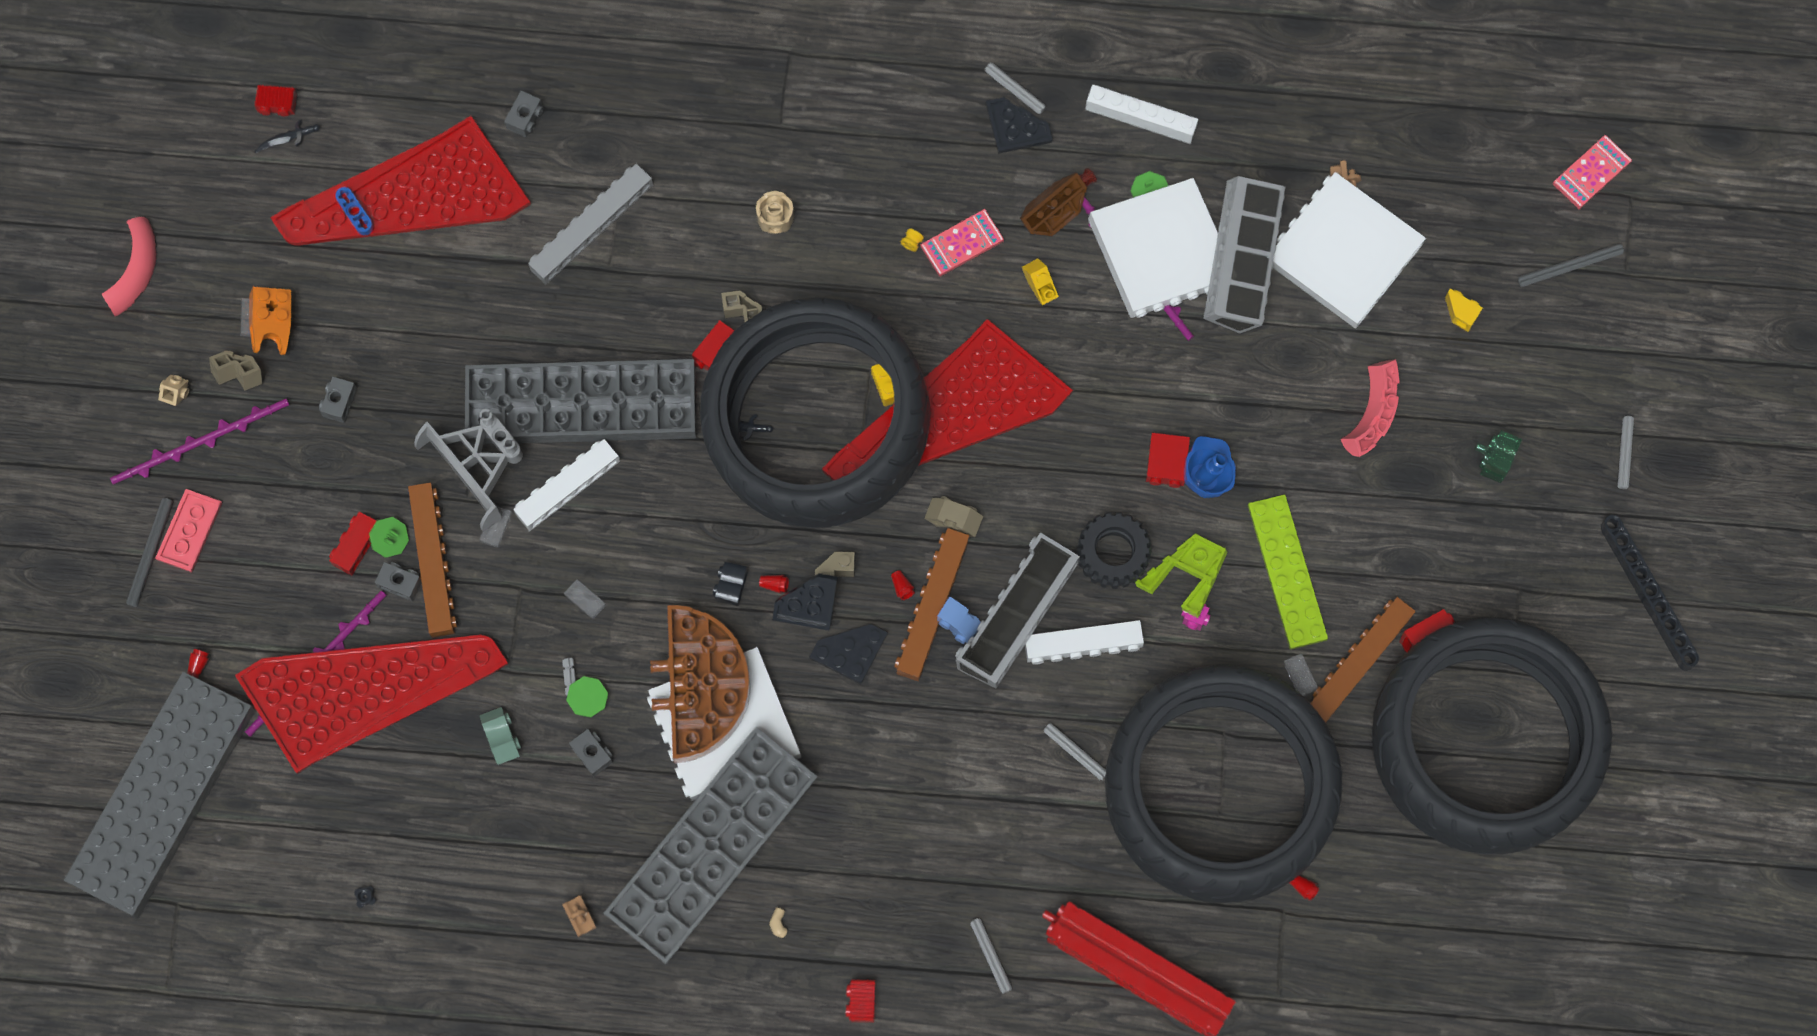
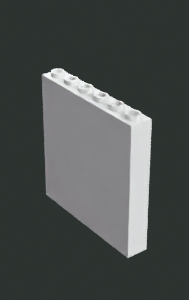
[1273,172,1426,329]
[1088,178,1237,318]
[647,648,801,801]

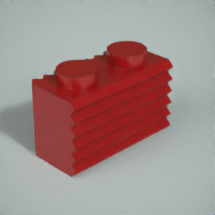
[255,85,297,117]
[846,980,875,1023]

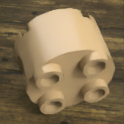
[756,191,794,234]

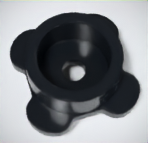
[354,886,376,908]

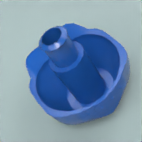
[1184,436,1235,498]

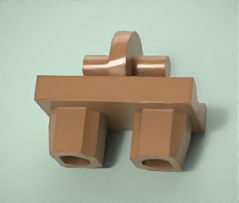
[1330,161,1361,187]
[562,896,596,937]

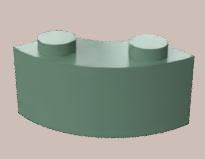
[480,707,521,765]

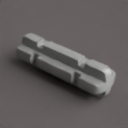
[562,658,576,696]

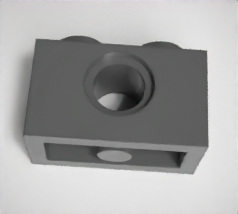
[504,91,543,137]
[319,377,357,423]
[375,562,422,602]
[569,729,613,777]

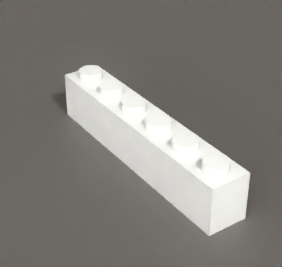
[1085,85,1198,144]
[513,439,620,531]
[1025,621,1144,664]

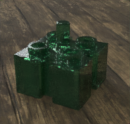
[1475,430,1522,483]

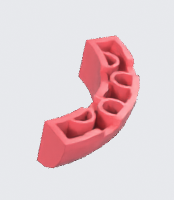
[102,217,156,317]
[1341,359,1399,457]

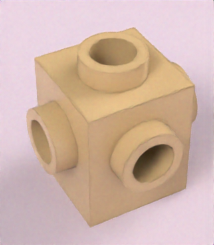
[158,375,189,406]

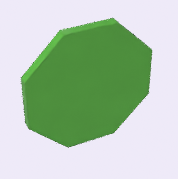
[1130,171,1169,198]
[369,517,409,558]
[566,676,608,718]

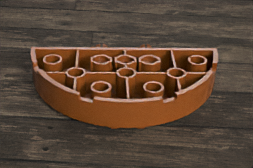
[650,605,750,764]

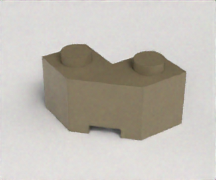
[721,291,762,322]
[209,350,262,390]
[924,496,983,537]
[815,552,855,577]

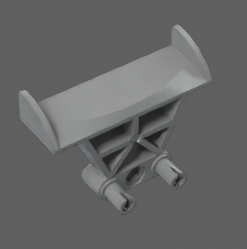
[414,409,523,532]

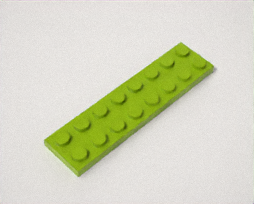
[1248,495,1328,650]

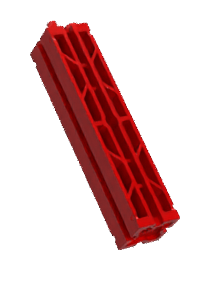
[1042,902,1236,1036]

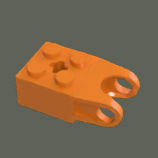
[249,287,291,355]

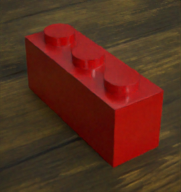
[329,512,376,576]

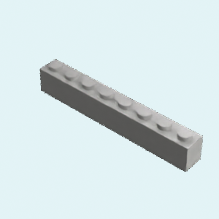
[528,164,653,285]

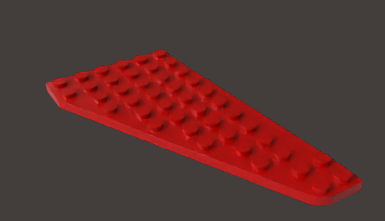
[271,116,531,245]
[822,319,1073,481]
[235,635,508,774]

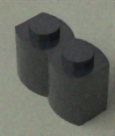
[713,562,748,606]

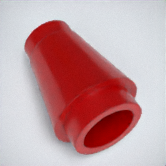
[891,570,914,600]
[759,575,789,594]
[187,649,209,678]
[1290,875,1320,901]

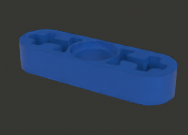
[335,187,373,235]

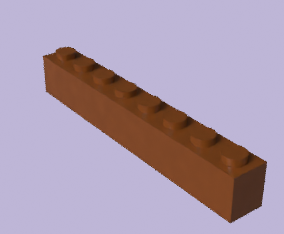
[408,483,457,638]
[894,528,969,682]
[1310,597,1416,723]

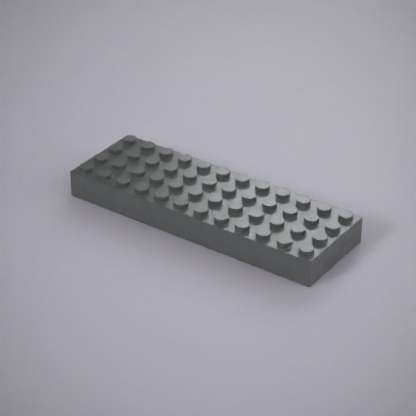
[465,359,696,445]
[64,672,256,919]
[604,727,817,964]

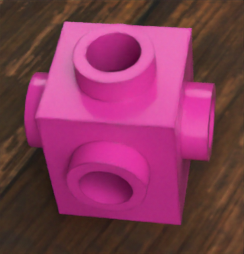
[1181,604,1211,631]

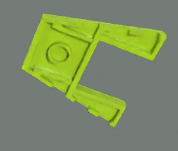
[1135,534,1227,618]

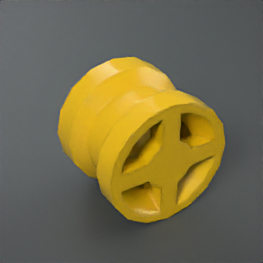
[900,229,924,252]

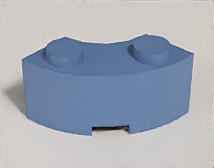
[937,597,981,644]

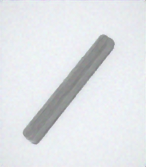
[985,63,1045,114]
[1618,416,1634,489]
[1044,723,1106,780]
[971,918,1012,993]

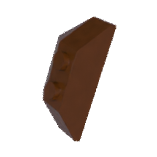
[1020,173,1087,236]

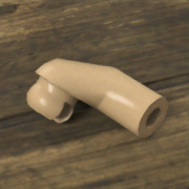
[770,907,787,938]

